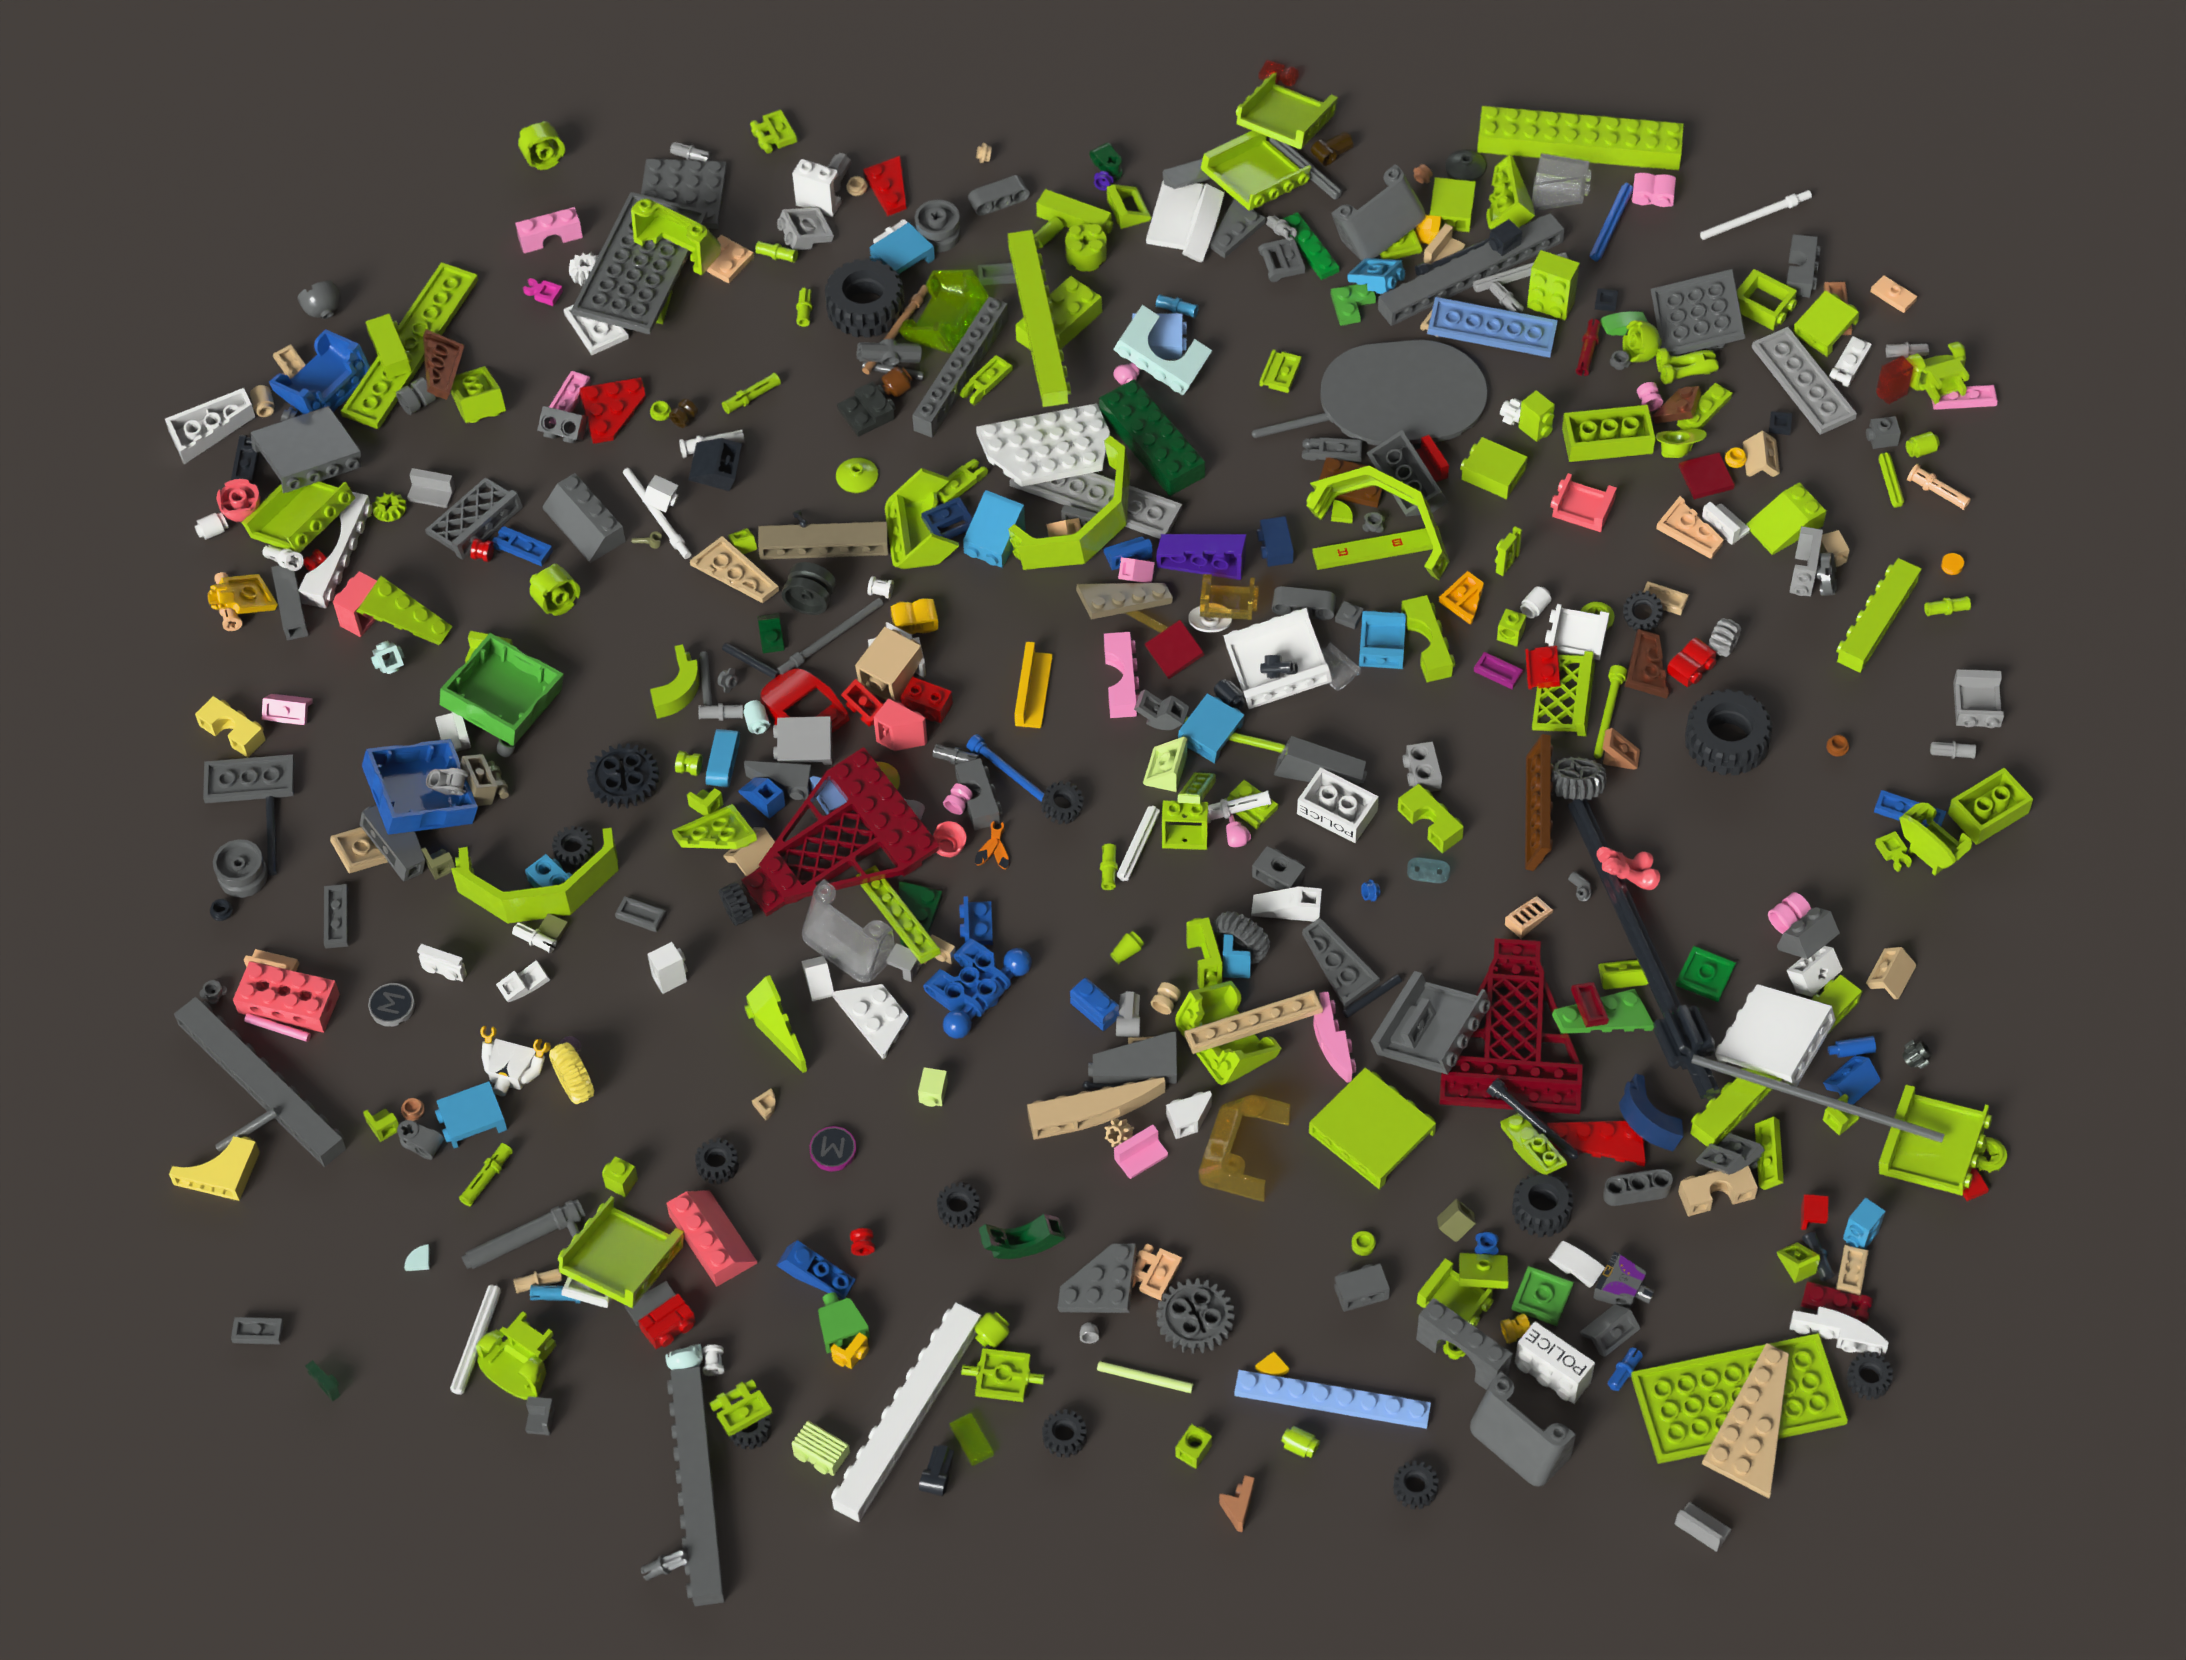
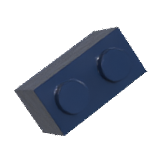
[1256,516,1293,567]

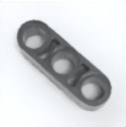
[968,175,1030,216]
[1272,586,1336,620]
[1603,1169,1673,1206]

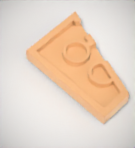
[1657,496,1724,559]

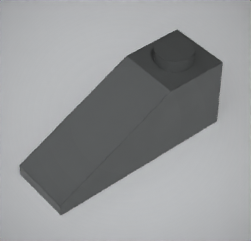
[744,761,812,800]

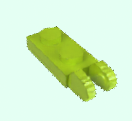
[960,355,1013,405]
[937,459,988,504]

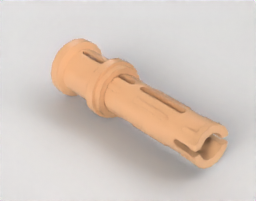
[1907,464,1971,510]
[214,572,242,631]

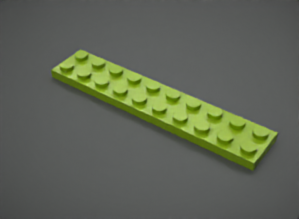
[341,262,478,429]

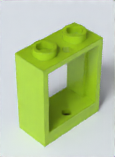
[1737,269,1797,330]
[1162,800,1208,850]

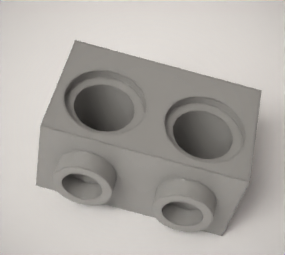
[1403,742,1442,792]

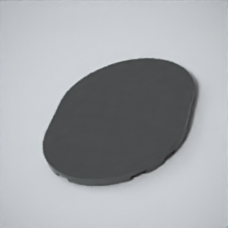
[1320,340,1487,446]

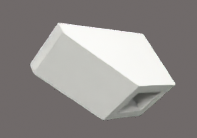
[1166,1091,1212,1139]

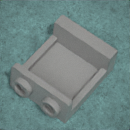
[1789,526,1823,597]
[1953,669,2004,728]
[773,716,833,765]

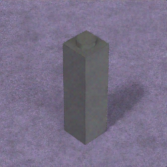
[271,565,308,641]

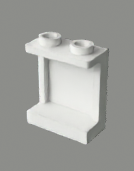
[793,159,841,217]
[1545,604,1609,660]

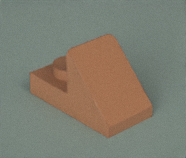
[1602,728,1640,770]
[1219,1476,1254,1532]

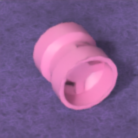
[1637,382,1663,412]
[943,783,973,815]

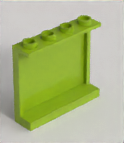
[1236,73,1338,149]
[1201,130,1311,211]
[241,481,355,553]
[1309,1068,1436,1190]
[1879,1085,1992,1196]
[558,1196,684,1308]

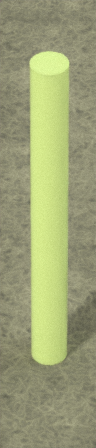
[1097,1361,1193,1393]

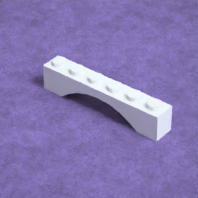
[298,492,372,609]

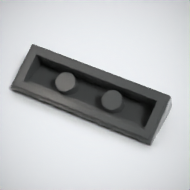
[1163,159,1211,189]

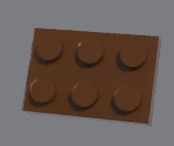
[1319,457,1383,508]

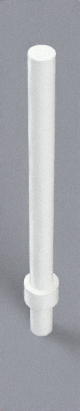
[1700,190,1812,240]
[623,468,691,559]

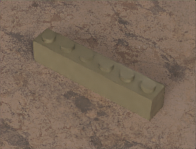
[758,521,888,560]

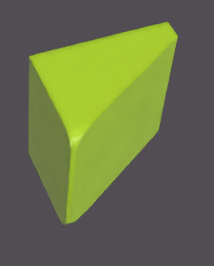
[728,529,757,555]

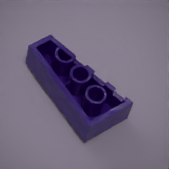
[1156,534,1246,580]

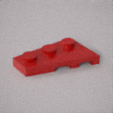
[863,156,906,216]

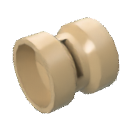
[1151,982,1181,1014]

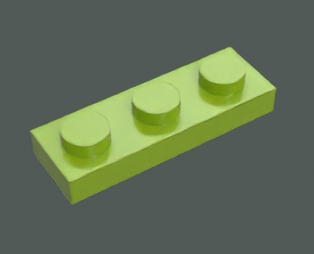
[1677,382,1732,430]
[1755,1117,1784,1190]

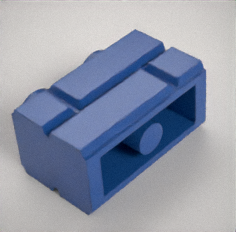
[1070,978,1119,1031]

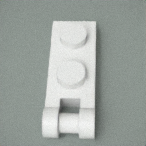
[1829,336,1872,387]

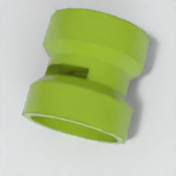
[675,751,702,776]

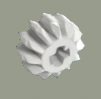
[569,252,598,287]

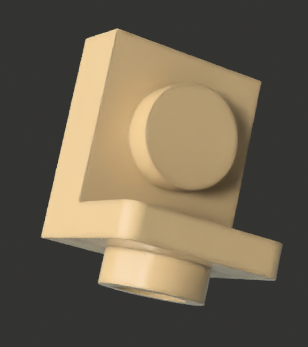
[924,935,956,964]

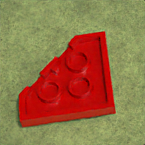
[579,378,646,444]

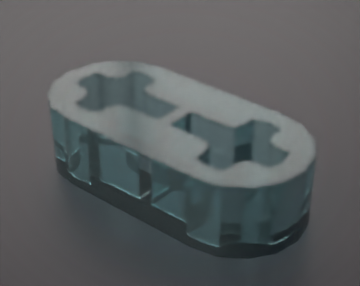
[1407,858,1450,883]

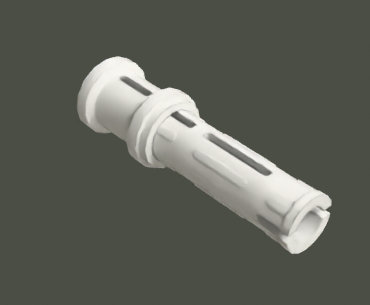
[679,429,744,458]
[263,545,304,571]
[1208,790,1272,823]

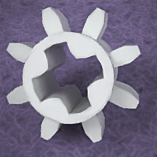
[1500,398,1522,425]

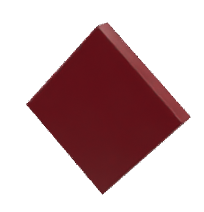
[1679,452,1734,499]
[1144,620,1205,679]

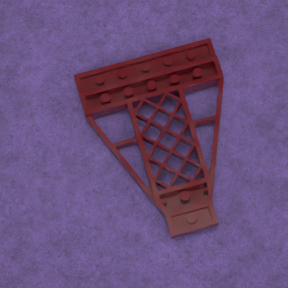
[741,747,940,917]
[1439,938,1583,1115]

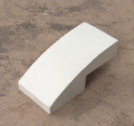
[496,961,550,1002]
[1549,1241,1605,1287]

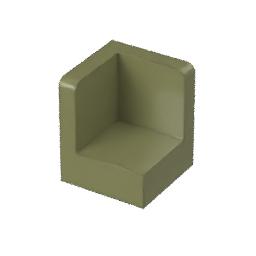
[421,848,455,880]
[1437,1199,1476,1242]

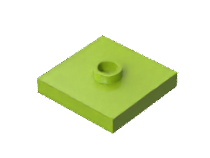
[1459,1253,1508,1289]

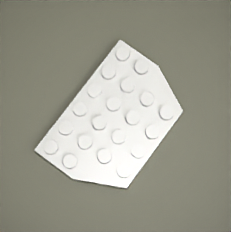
[976,403,1110,487]

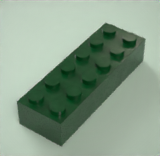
[1099,379,1205,496]

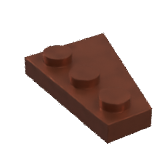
[1625,629,1669,699]

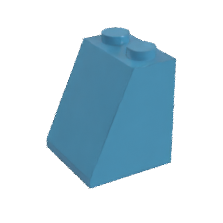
[963,490,1025,568]

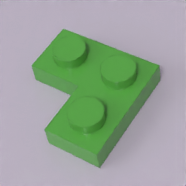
[1331,284,1376,326]

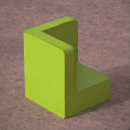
[687,788,724,816]
[1823,1094,1859,1136]
[363,1109,399,1142]

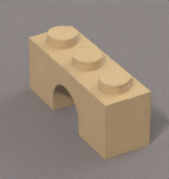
[1678,1166,1758,1216]

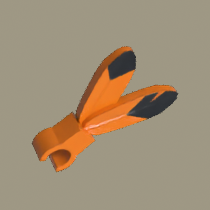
[975,821,1009,869]

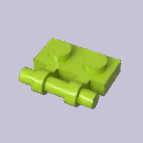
[750,110,797,154]
[709,1379,772,1437]

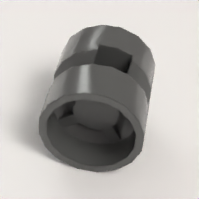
[396,377,436,415]

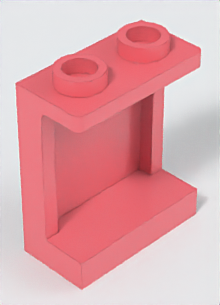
[1551,473,1617,532]

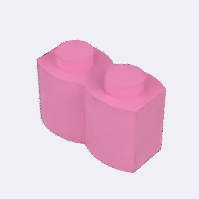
[1632,173,1676,207]

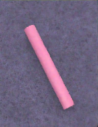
[245,1013,311,1042]

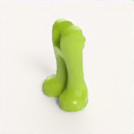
[1656,348,1719,384]

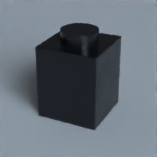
[1489,219,1522,256]

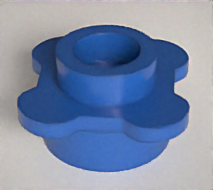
[1475,1232,1499,1255]

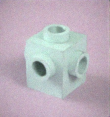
[371,641,404,674]

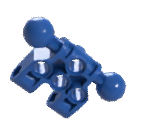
[923,939,1032,1039]

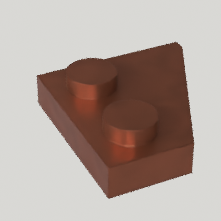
[1653,386,1701,423]

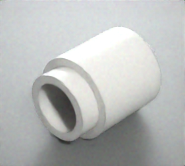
[194,512,228,540]
[1520,587,1551,618]

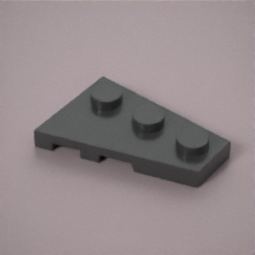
[1210,198,1266,258]

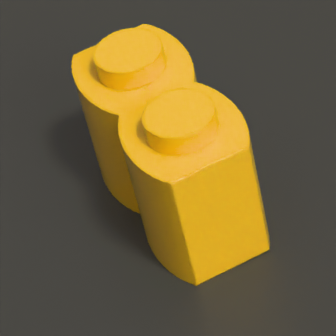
[891,598,938,635]

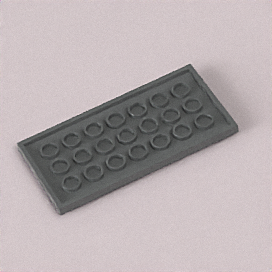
[572,192,707,334]

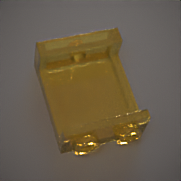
[1200,574,1259,620]

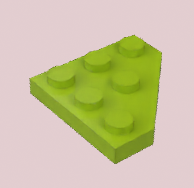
[672,804,757,849]

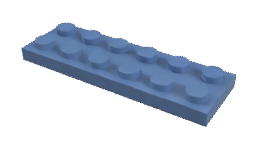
[1427,297,1558,357]

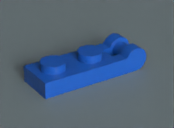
[492,526,553,566]

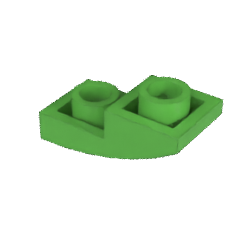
[1600,311,1648,336]

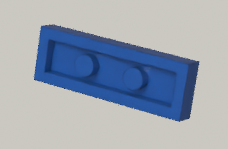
[1874,790,1946,828]

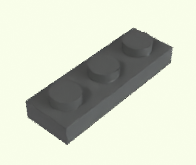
[324,884,348,949]

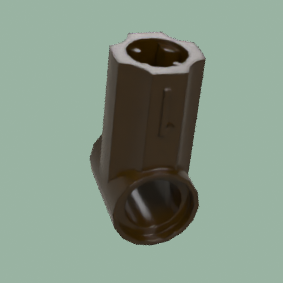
[1311,132,1353,166]

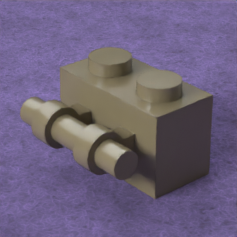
[460,754,509,806]

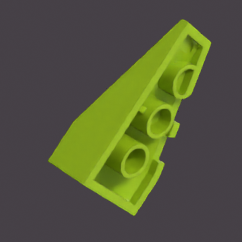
[744,975,807,1073]

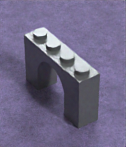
[1416,1298,1512,1390]

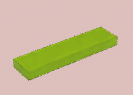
[1178,772,1216,804]

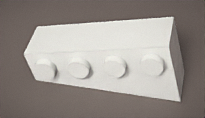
[165,388,255,464]

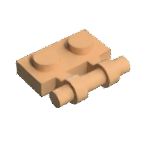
[1132,1244,1182,1300]

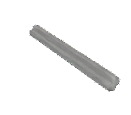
[1473,252,1569,292]

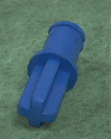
[1607,1347,1643,1391]

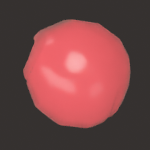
[933,821,967,858]

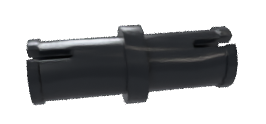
[1802,1231,1835,1281]

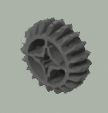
[1550,756,1607,801]
[1212,911,1270,964]

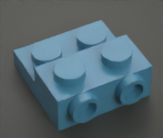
[1347,258,1405,294]

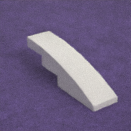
[1182,184,1224,263]

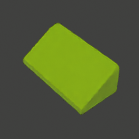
[1598,960,1648,990]

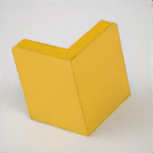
[1415,215,1441,244]

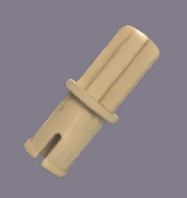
[513,1269,562,1294]

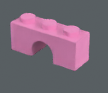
[515,207,583,253]

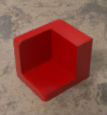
[1801,1194,1828,1230]

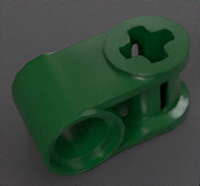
[1089,142,1123,180]

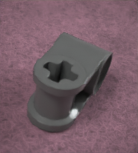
[397,1120,444,1160]

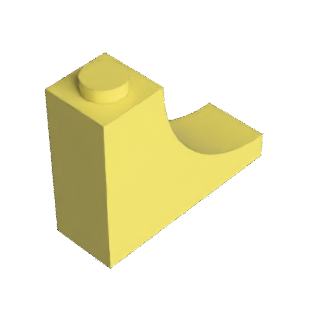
[169,1136,260,1201]

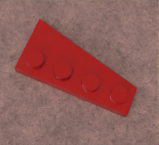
[1547,1121,1645,1167]

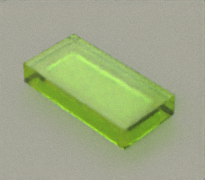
[949,1413,994,1466]

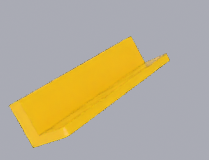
[1015,642,1052,728]

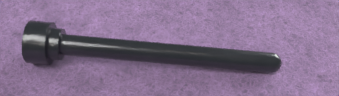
[1415,238,1489,277]
[1486,1078,1579,1160]

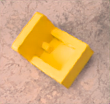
[831,1332,869,1369]

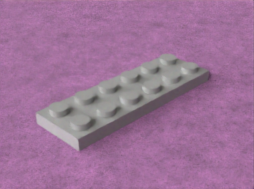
[1752,327,1857,435]

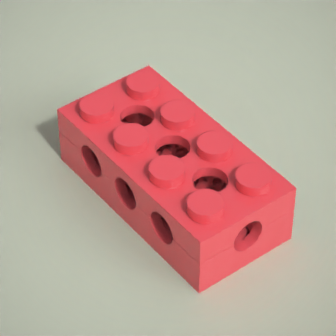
[233,961,340,1033]

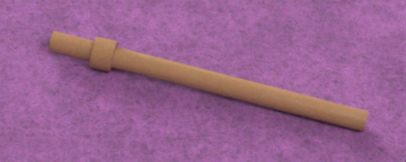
[862,285,930,374]

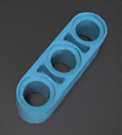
[706,729,740,787]

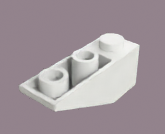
[1251,887,1322,922]

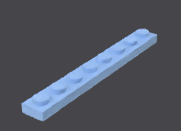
[1235,1370,1431,1429]

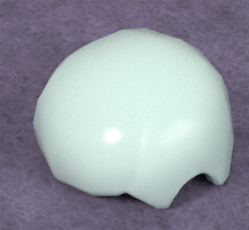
[666,1344,703,1370]

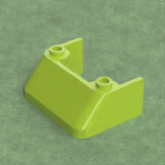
[885,468,959,569]

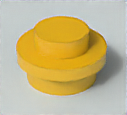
[1725,448,1747,468]

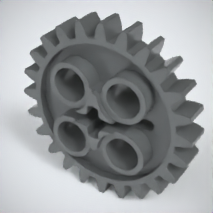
[1156,1278,1234,1354]

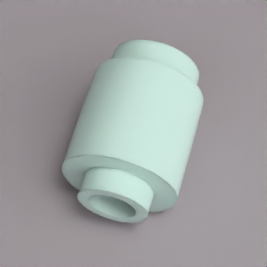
[743,700,770,734]

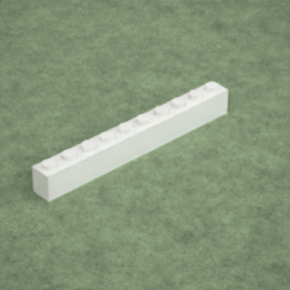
[831,1303,981,1522]

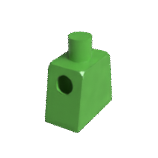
[818,1292,870,1354]

